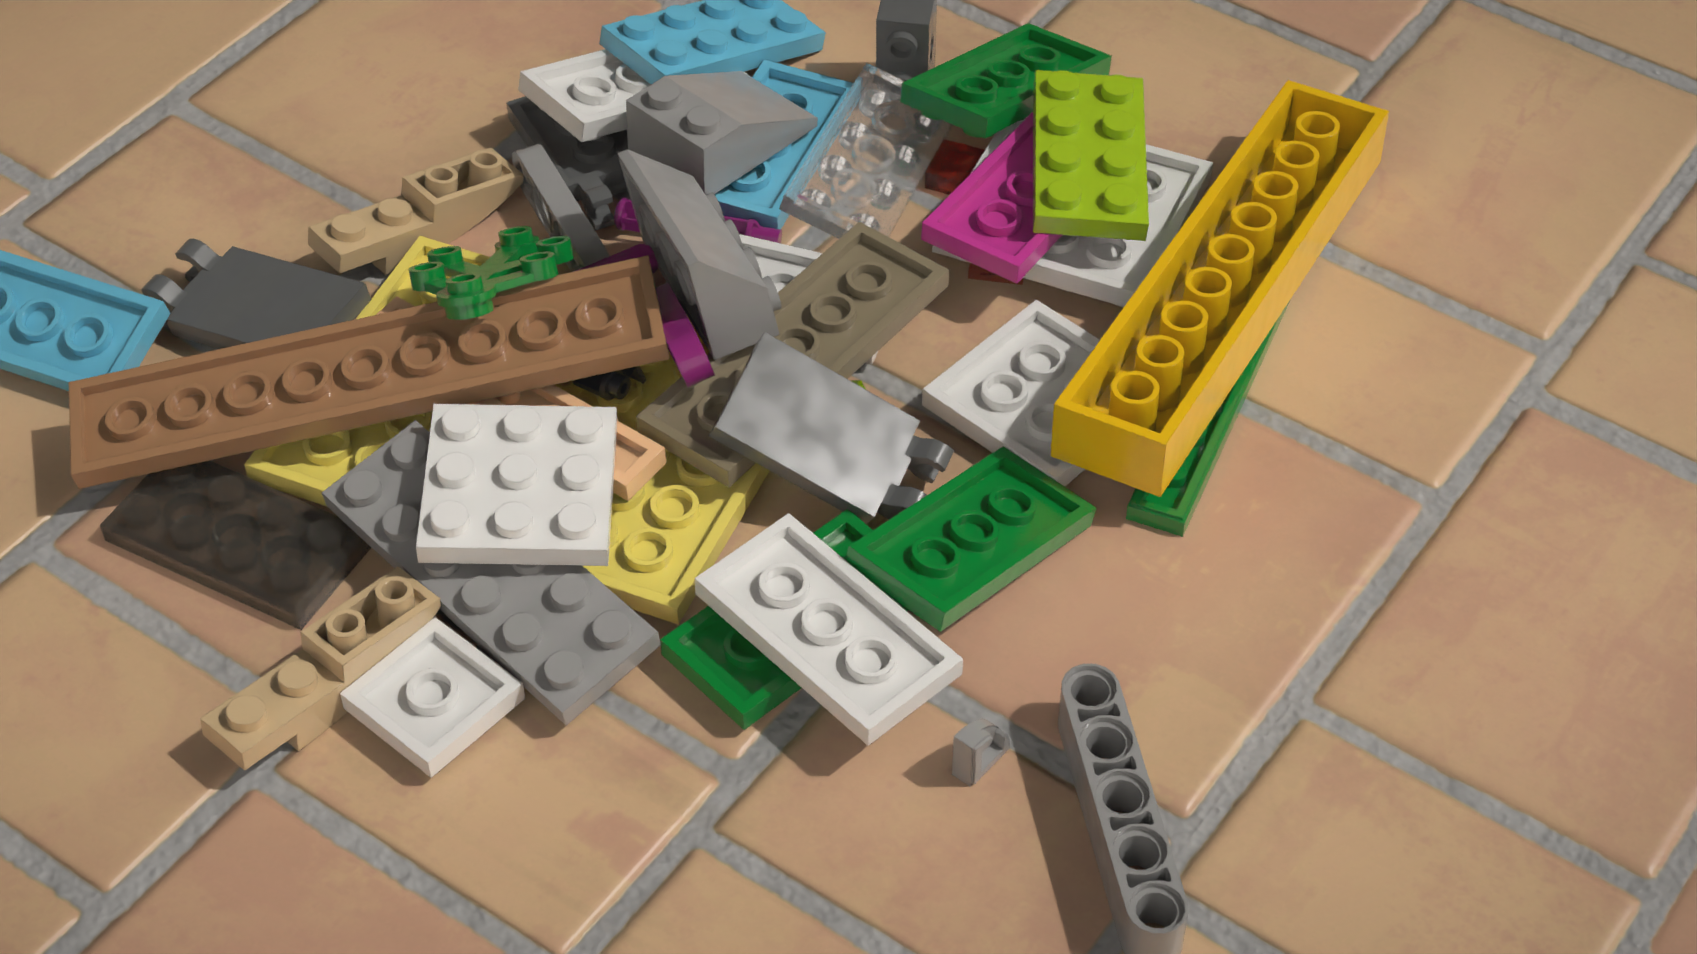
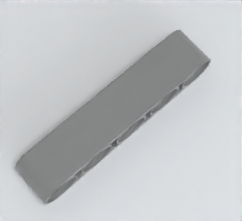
[1058,664,1188,954]

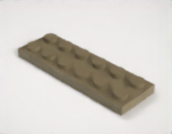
[636,221,949,487]

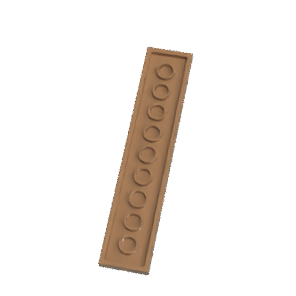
[68,255,670,489]

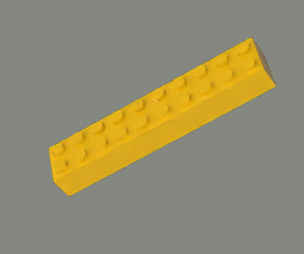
[1050,80,1389,497]

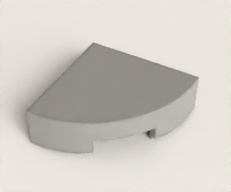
[952,719,1010,786]

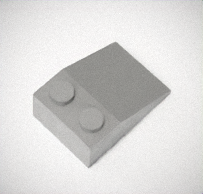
[626,71,818,195]

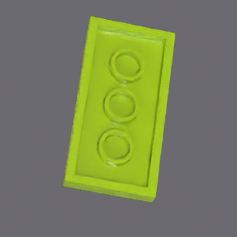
[1033,70,1149,241]

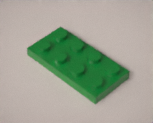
[900,23,1112,138]
[846,446,1097,632]
[660,509,908,730]

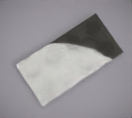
[100,460,372,630]

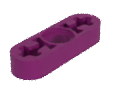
[656,282,715,388]

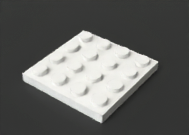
[932,117,1213,307]

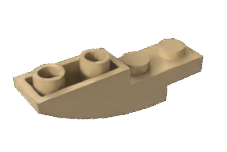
[308,148,523,275]
[200,567,441,771]

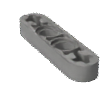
[512,144,610,272]

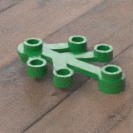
[408,226,574,320]

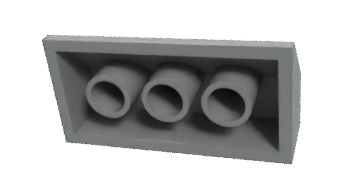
[617,149,781,360]

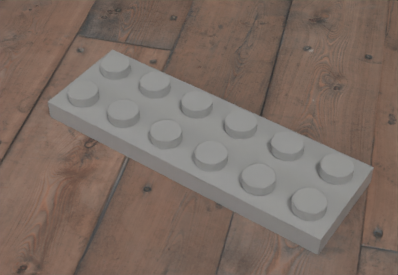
[322,420,661,725]

